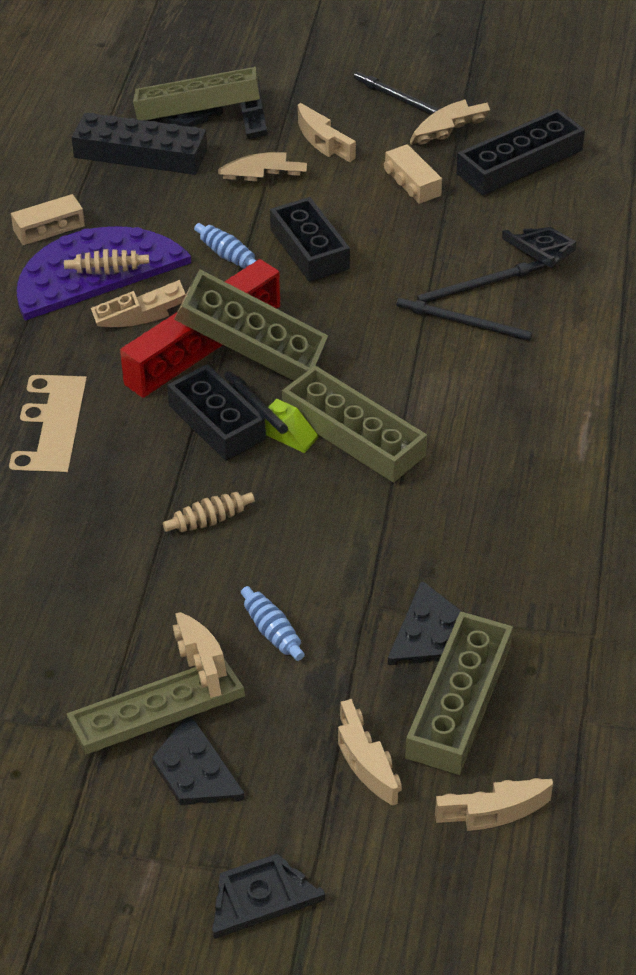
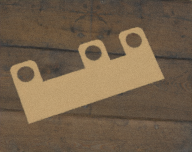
[9,375,86,472]

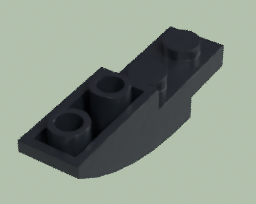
[241,76,268,139]

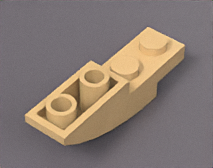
[410,100,490,145]
[298,103,356,162]
[218,152,307,181]
[91,280,186,327]
[173,612,227,698]
[338,699,402,805]
[435,778,553,831]

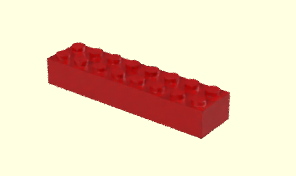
[120,259,280,398]

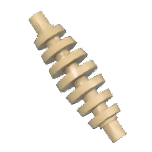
[64,249,149,275]
[163,492,255,532]

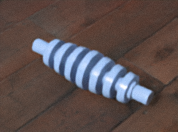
[194,223,256,269]
[241,586,305,661]

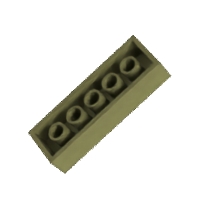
[174,269,328,381]
[282,366,427,483]
[405,611,513,775]

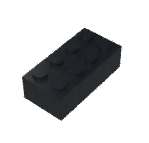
[270,197,350,282]
[167,364,266,461]

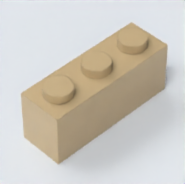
[384,144,442,204]
[11,194,85,245]

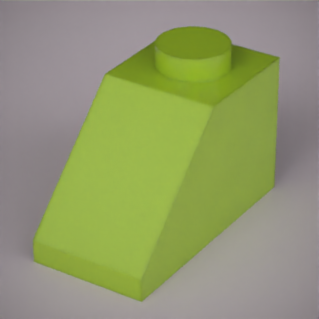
[265,399,318,453]

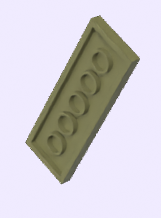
[66,659,245,755]

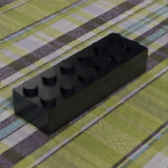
[456,109,585,195]
[71,113,207,175]

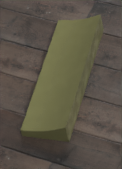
[133,67,260,121]

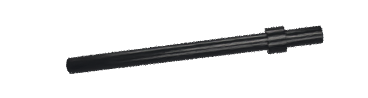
[354,72,440,115]
[417,260,545,302]
[396,298,532,341]
[224,371,288,434]

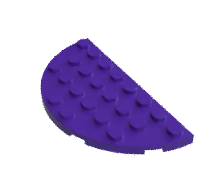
[17,226,191,321]

